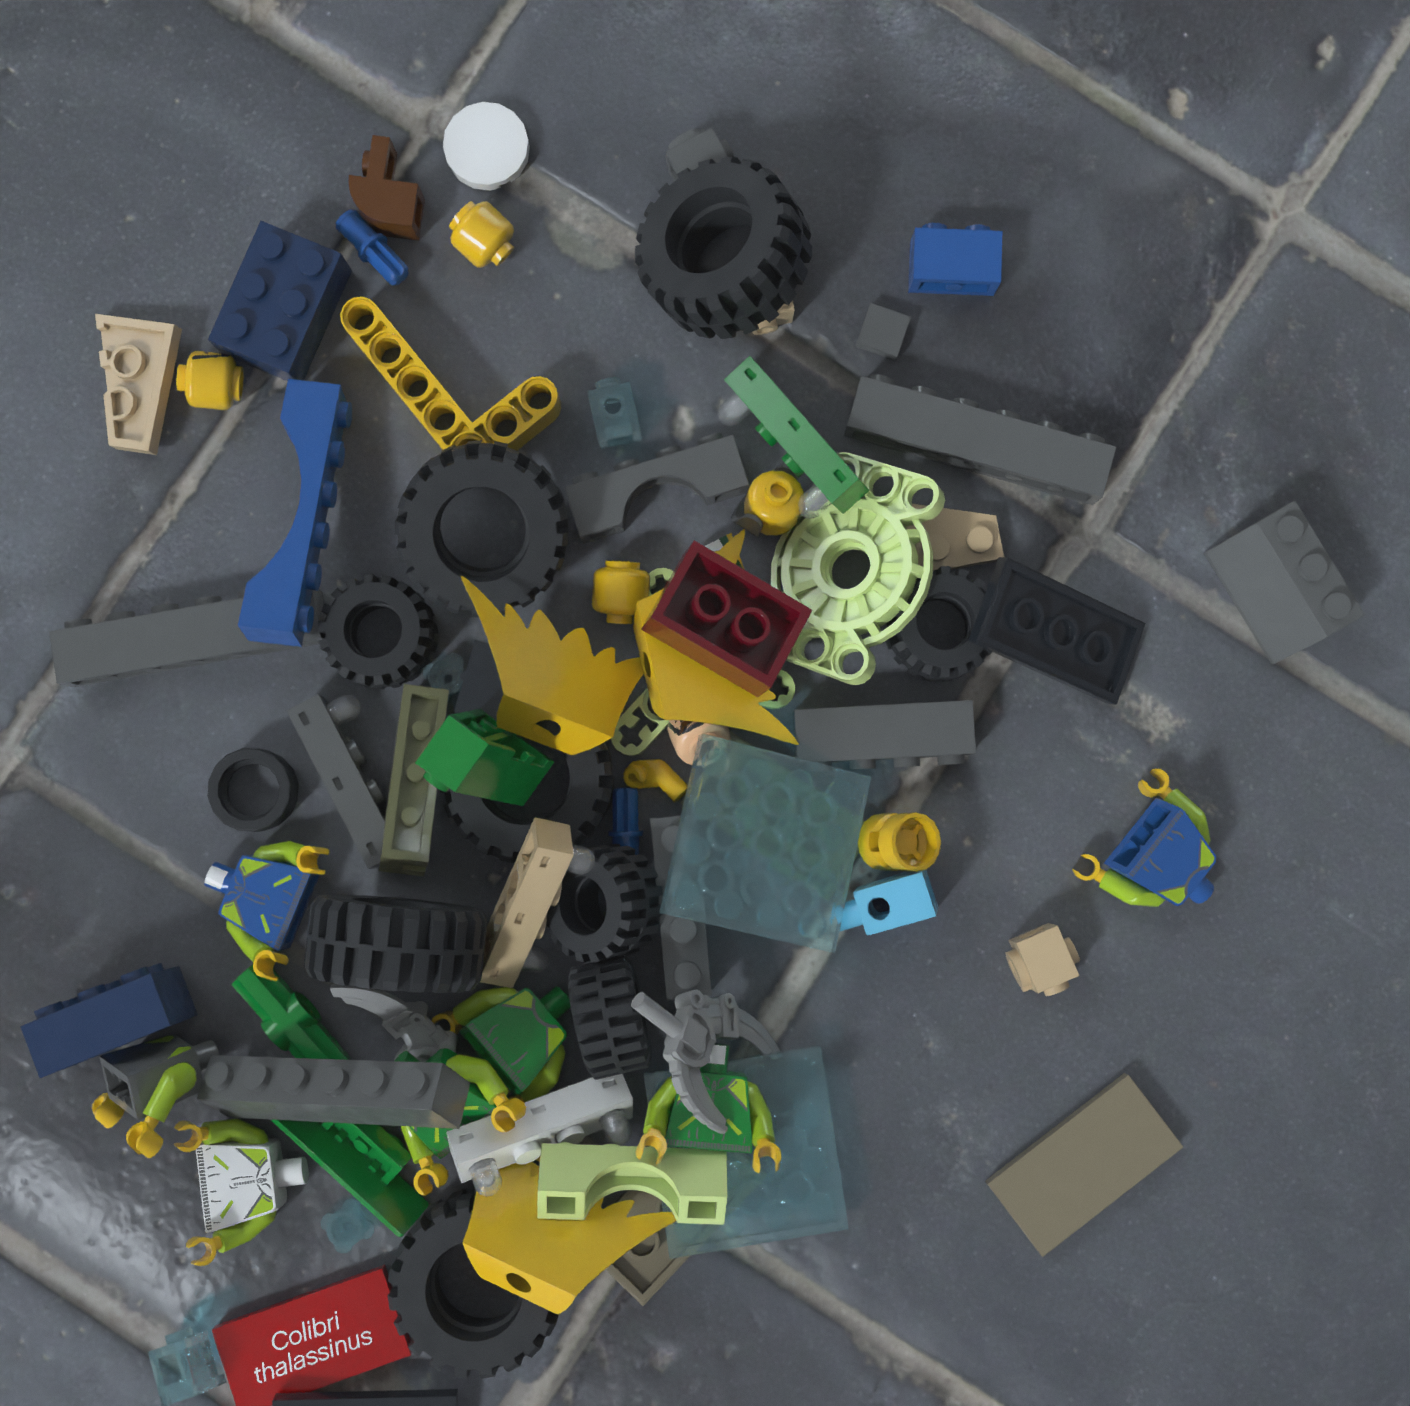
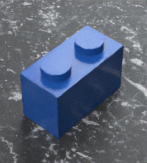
[908,223,1003,296]

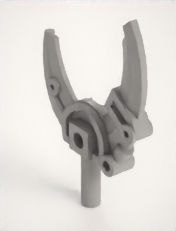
[330,984,458,1062]
[631,989,782,1134]

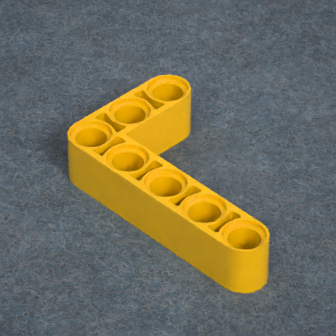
[340,297,561,451]

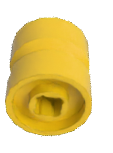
[857,812,941,872]

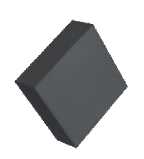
[855,303,911,361]

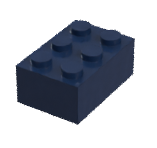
[208,221,352,381]
[20,963,198,1078]

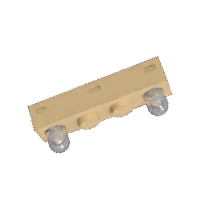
[480,817,595,988]

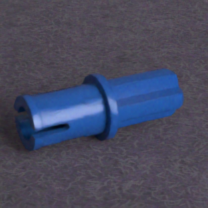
[335,209,409,286]
[608,787,643,855]

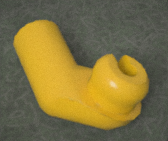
[623,759,690,803]

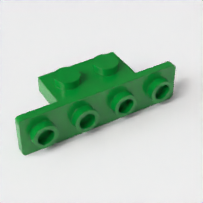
[270,1119,429,1237]

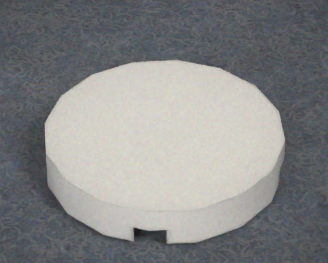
[443,102,530,191]

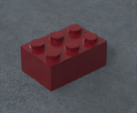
[641,540,813,697]

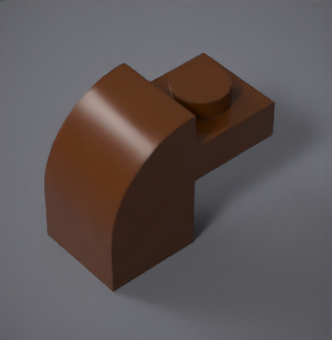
[348,135,425,241]

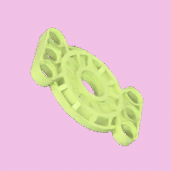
[771,452,945,685]

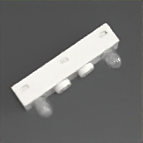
[446,1074,633,1197]

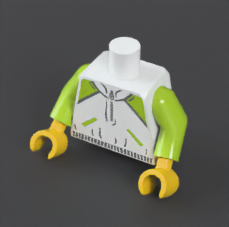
[173,1118,309,1266]

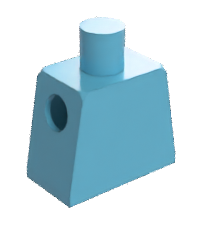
[832,870,939,935]

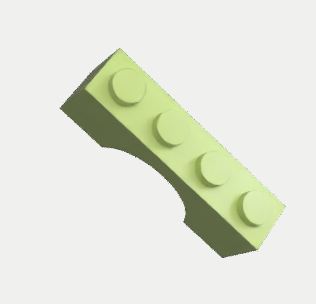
[537,1142,727,1225]

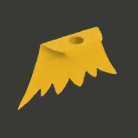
[633,529,799,745]
[461,575,644,755]
[462,1163,676,1314]

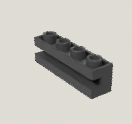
[792,700,976,772]

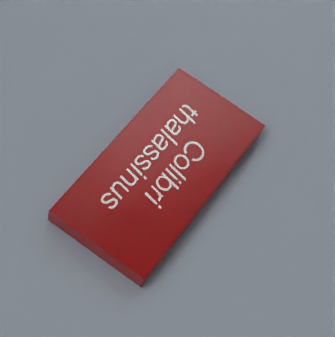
[212,1264,413,1406]

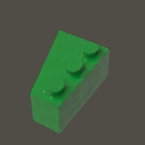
[415,708,554,806]

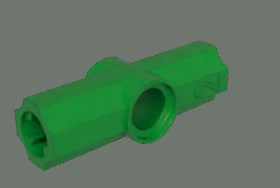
[231,965,351,1060]

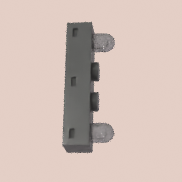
[286,694,387,869]

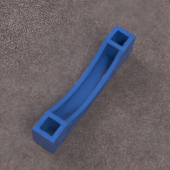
[238,379,352,647]

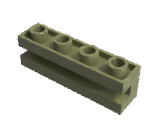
[378,684,449,876]

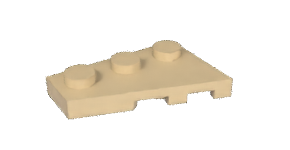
[95,314,182,455]
[869,504,1004,570]

